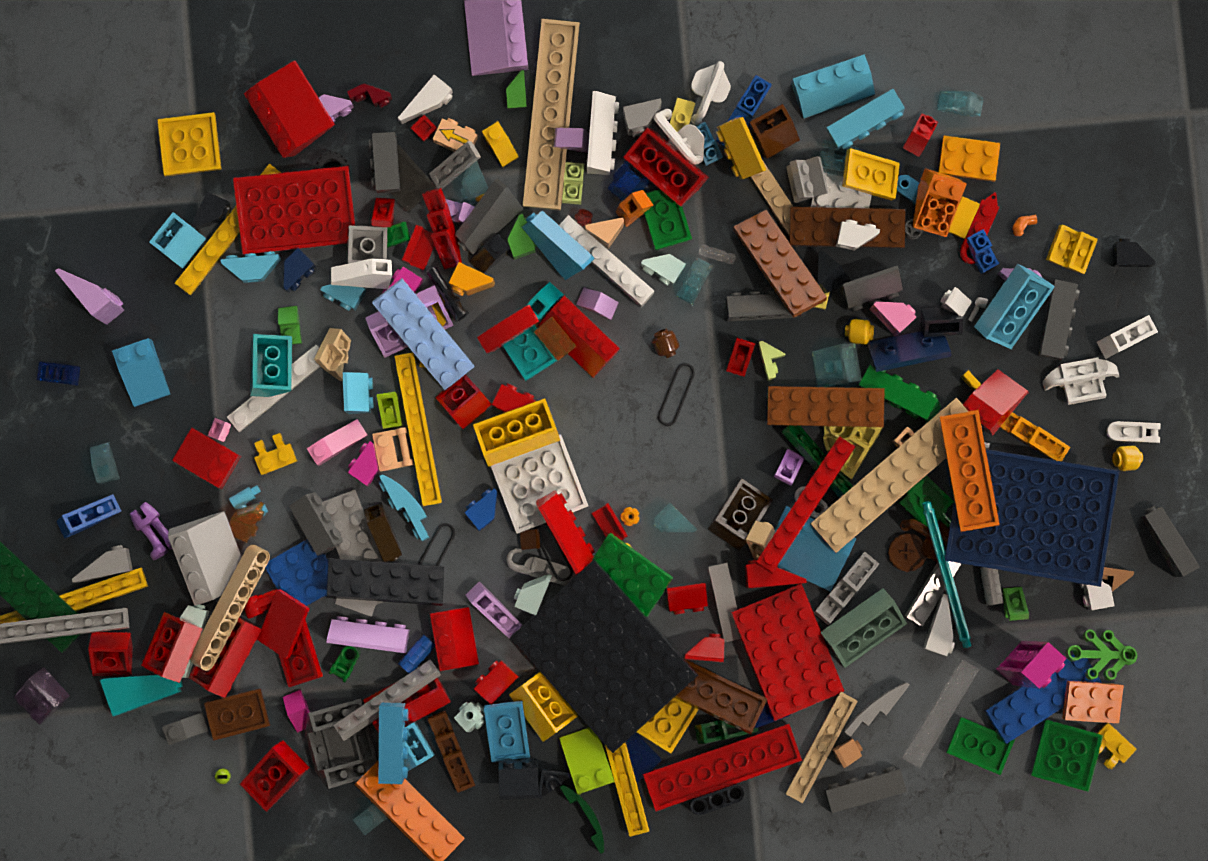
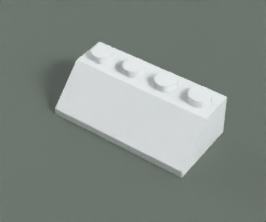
[587,91,619,175]

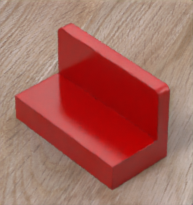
[402,225,435,270]
[592,503,628,540]

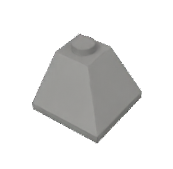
[346,226,387,264]

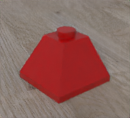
[683,634,724,662]

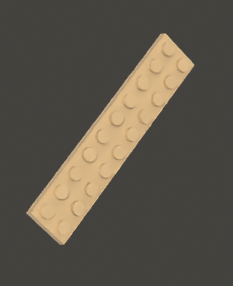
[523,19,580,211]
[810,398,982,553]

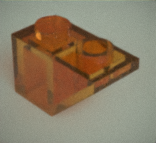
[229,502,265,542]

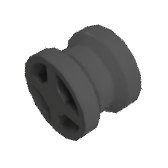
[905,219,923,240]

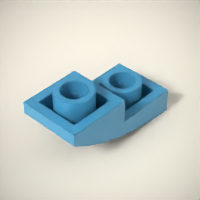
[696,122,723,166]

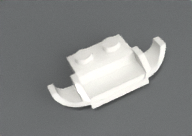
[1043,358,1119,405]

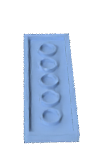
[372,278,475,390]

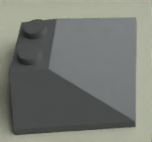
[305,699,377,789]

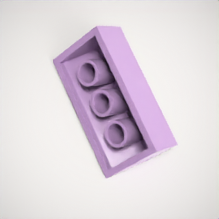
[366,285,454,358]
[326,616,410,653]

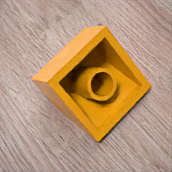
[449,262,495,296]

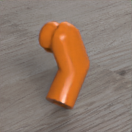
[1012,215,1037,236]

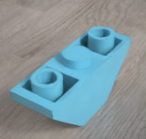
[221,252,281,283]

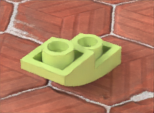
[562,162,584,205]

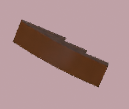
[428,710,475,793]

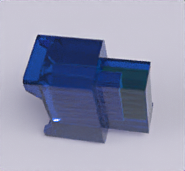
[607,161,650,202]

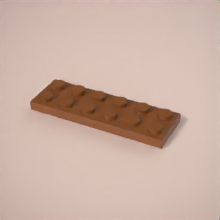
[733,210,827,318]
[767,386,885,428]

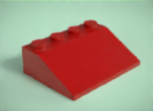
[244,61,335,158]

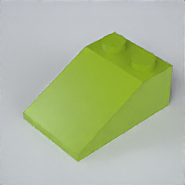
[559,727,615,794]

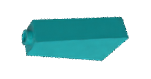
[100,675,183,717]

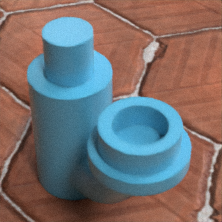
[229,485,268,516]

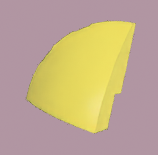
[823,426,883,479]

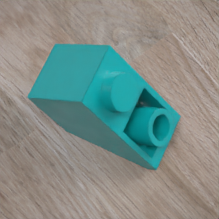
[525,282,564,323]

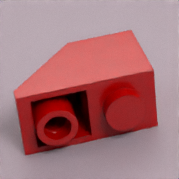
[903,113,938,157]
[492,383,536,413]

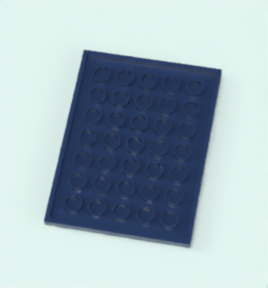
[945,449,1119,587]

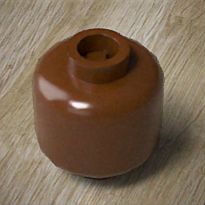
[652,328,680,358]

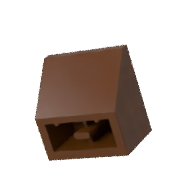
[748,104,800,159]

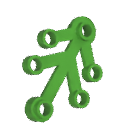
[1065,629,1137,681]

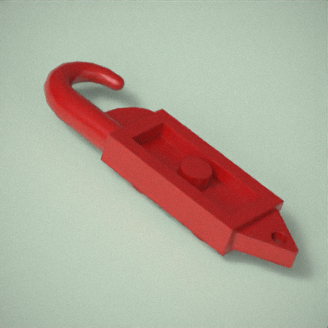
[960,192,999,264]

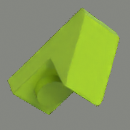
[377,392,402,429]

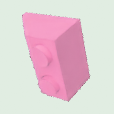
[870,302,916,336]

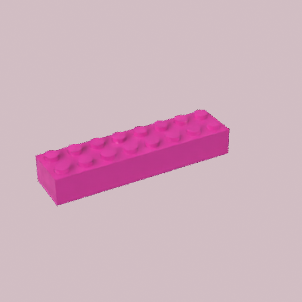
[996,641,1067,689]

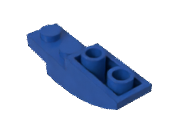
[716,75,772,148]

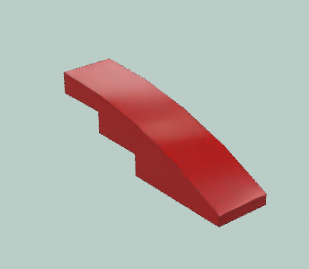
[422,188,462,270]

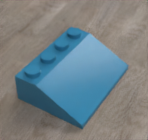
[774,506,856,592]

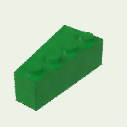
[859,365,941,424]

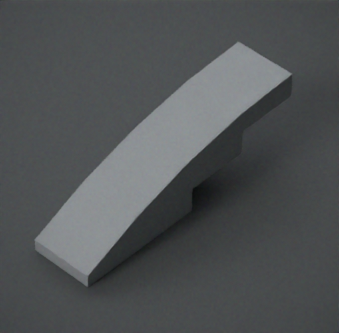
[814,552,879,625]
[708,563,741,643]
[843,682,910,737]

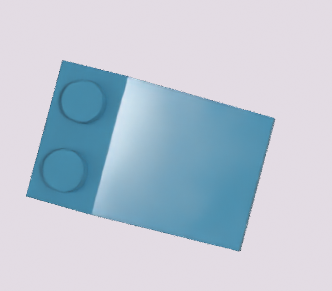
[112,338,171,407]

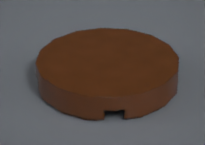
[888,534,926,572]

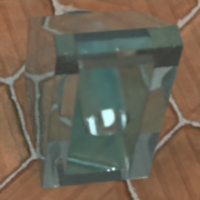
[460,161,488,203]
[653,503,697,533]

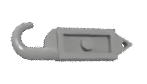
[506,548,576,586]

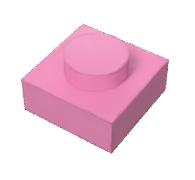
[208,418,231,442]

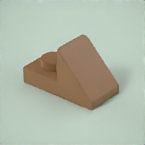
[1102,567,1134,591]

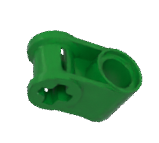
[329,646,361,683]

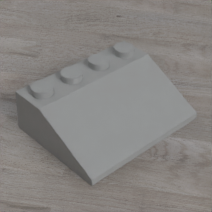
[168,511,242,606]

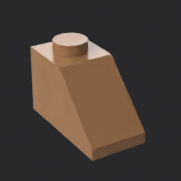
[832,738,863,768]

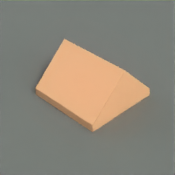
[585,218,624,249]

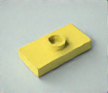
[670,98,695,132]

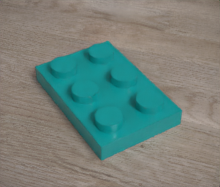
[502,325,558,381]

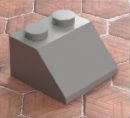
[623,98,662,138]

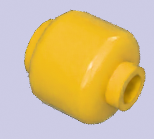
[845,319,874,344]
[1112,445,1143,471]

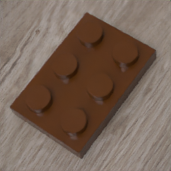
[204,688,271,741]

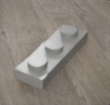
[429,141,481,189]

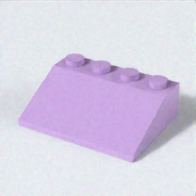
[464,0,528,76]
[55,268,124,325]

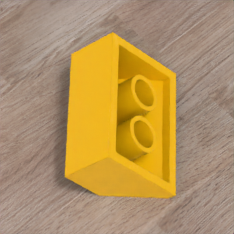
[716,117,766,179]
[509,672,578,742]

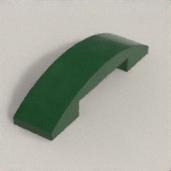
[560,784,604,854]

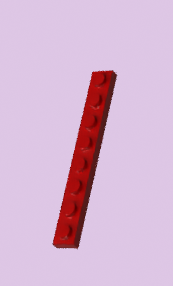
[756,436,856,574]

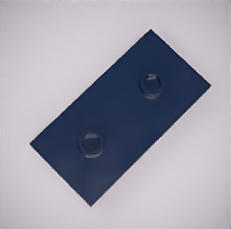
[867,331,951,372]

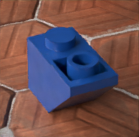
[464,488,498,531]

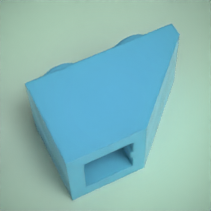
[321,284,366,311]

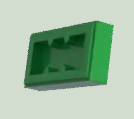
[387,222,410,248]

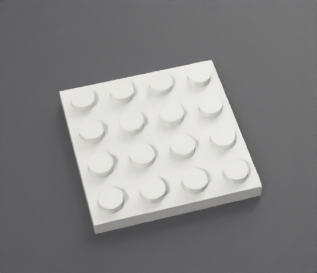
[491,435,589,534]

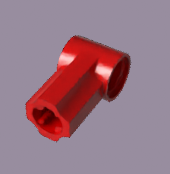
[244,589,277,619]

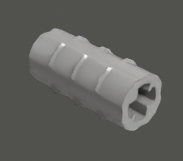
[980,567,1003,606]

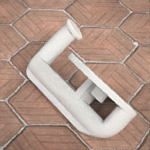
[691,61,731,125]
[653,109,704,165]

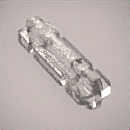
[699,244,736,265]

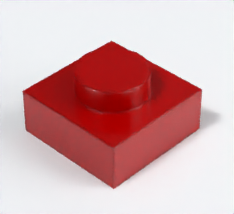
[410,115,438,142]

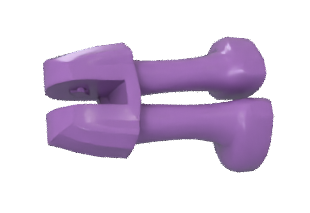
[130,502,173,560]

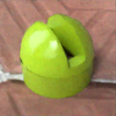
[215,768,231,784]

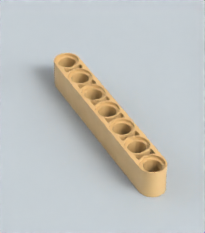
[190,545,270,671]

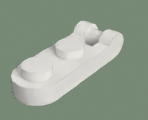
[1106,421,1160,443]

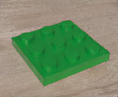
[1031,720,1104,792]

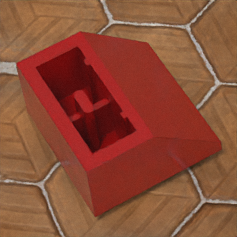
[474,660,519,704]

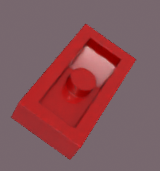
[372,198,395,227]
[726,338,755,377]

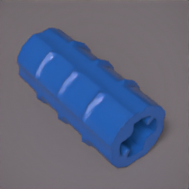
[398,634,435,673]

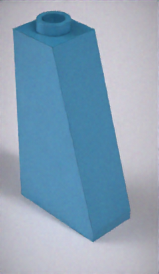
[522,211,595,280]

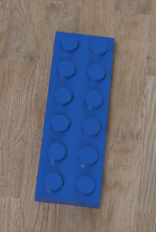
[984,654,1102,744]

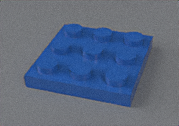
[265,539,328,606]

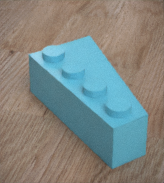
[826,89,905,150]

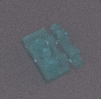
[820,139,861,177]

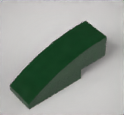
[694,720,759,744]

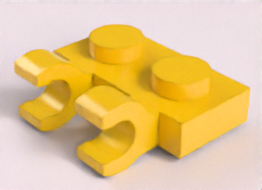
[254,433,297,475]
[1097,723,1137,769]

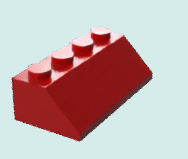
[624,128,709,206]
[538,295,620,378]
[536,490,595,574]
[188,617,262,698]
[363,677,451,733]

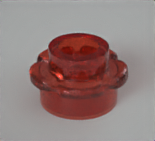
[574,209,593,226]

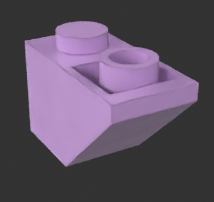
[319,94,354,122]

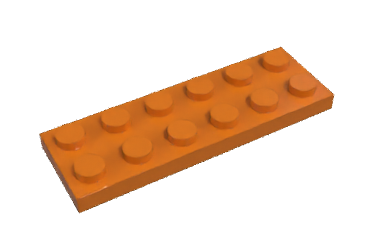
[939,410,1000,532]
[355,760,465,861]

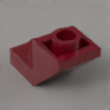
[347,84,392,108]

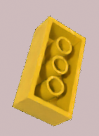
[473,399,561,467]

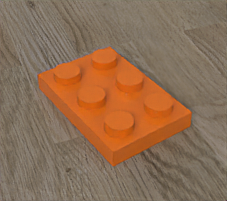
[1062,680,1124,723]

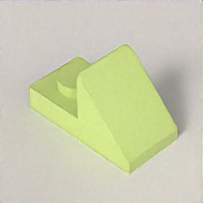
[758,341,786,381]

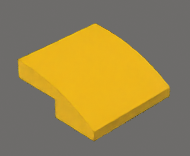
[1046,224,1098,274]

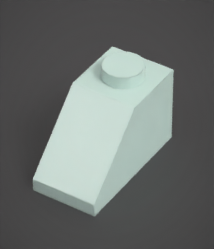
[514,574,552,615]

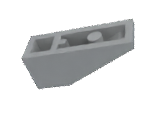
[72,545,133,583]

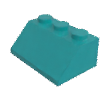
[250,334,292,397]

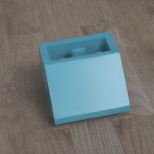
[149,212,206,269]
[404,722,435,771]

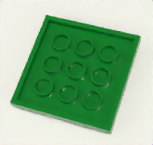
[592,533,673,617]

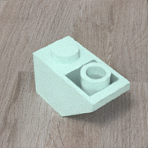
[641,254,686,286]

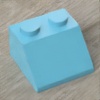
[343,372,374,414]

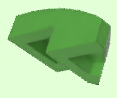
[506,69,527,108]

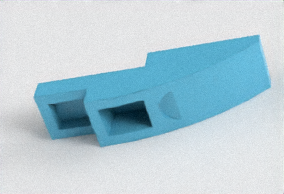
[379,474,430,541]

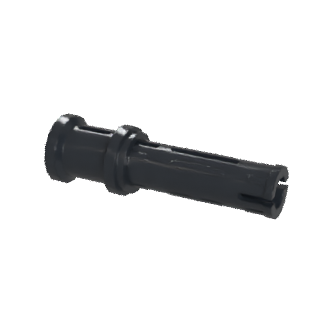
[426,267,469,322]

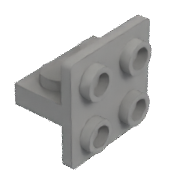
[786,156,828,203]

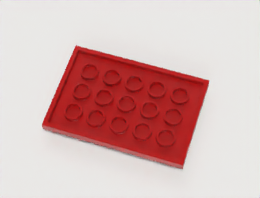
[233,166,356,254]
[730,584,845,721]

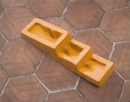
[1000,412,1070,462]

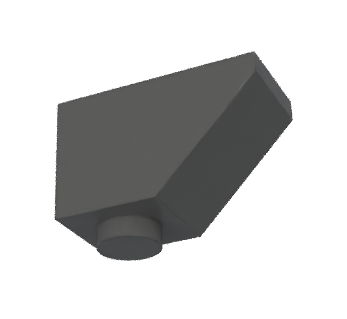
[162,713,209,745]

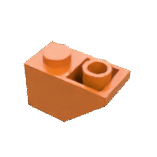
[616,190,653,227]

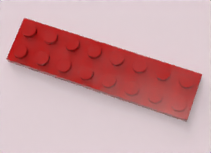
[643,724,802,811]

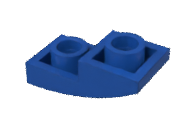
[966,229,999,274]

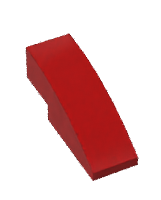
[477,305,539,354]

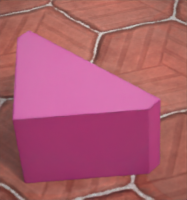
[283,690,310,733]

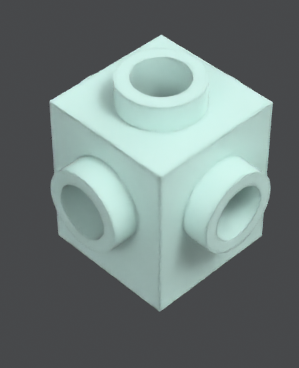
[454,702,485,732]

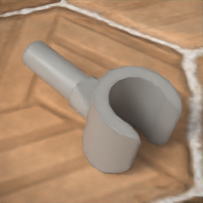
[968,297,988,322]

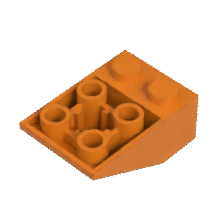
[913,168,967,237]

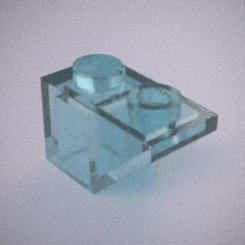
[937,91,984,116]
[676,257,713,305]
[90,442,120,484]

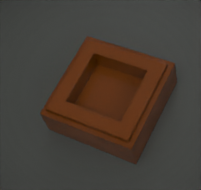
[520,529,541,550]

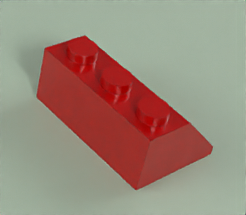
[430,607,479,671]
[141,612,202,683]

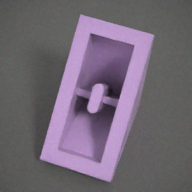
[554,128,590,153]
[576,288,619,320]

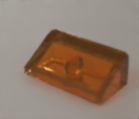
[534,317,576,360]

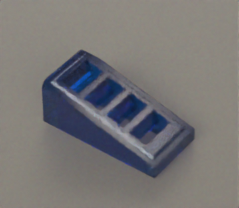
[37,361,80,386]

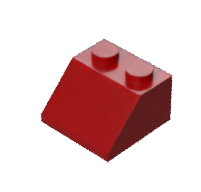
[435,374,492,429]
[666,583,708,615]
[88,632,133,676]

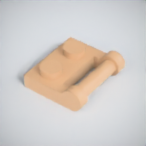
[372,427,414,472]

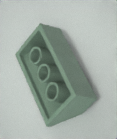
[820,588,907,668]

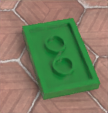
[644,189,692,251]
[946,717,1015,775]

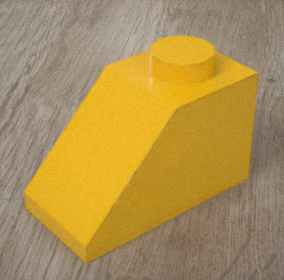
[482,122,519,167]

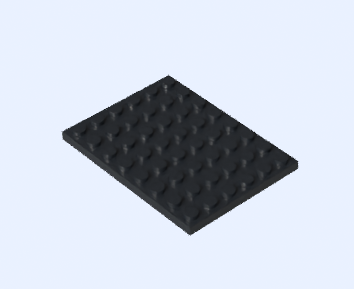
[510,559,698,753]

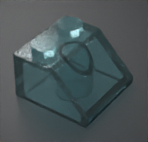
[812,343,862,387]

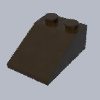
[708,478,773,550]

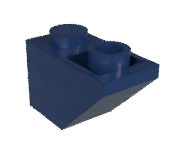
[284,248,316,293]

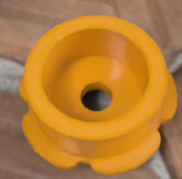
[621,507,640,526]

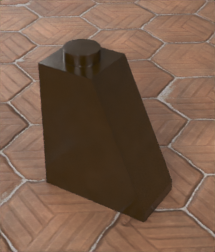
[364,502,402,562]

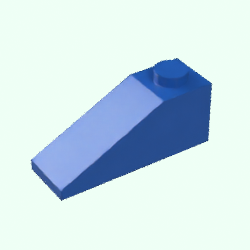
[56,494,121,538]

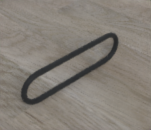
[658,363,695,426]
[418,523,455,566]
[534,523,573,581]

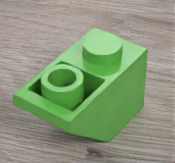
[507,214,537,260]

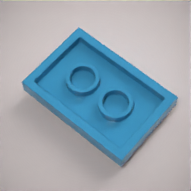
[484,701,530,762]

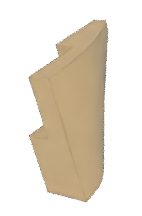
[314,328,351,381]

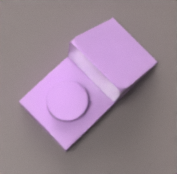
[446,199,475,224]

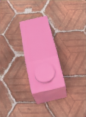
[307,419,368,466]

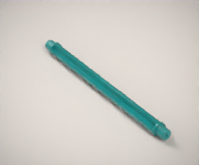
[922,501,972,648]

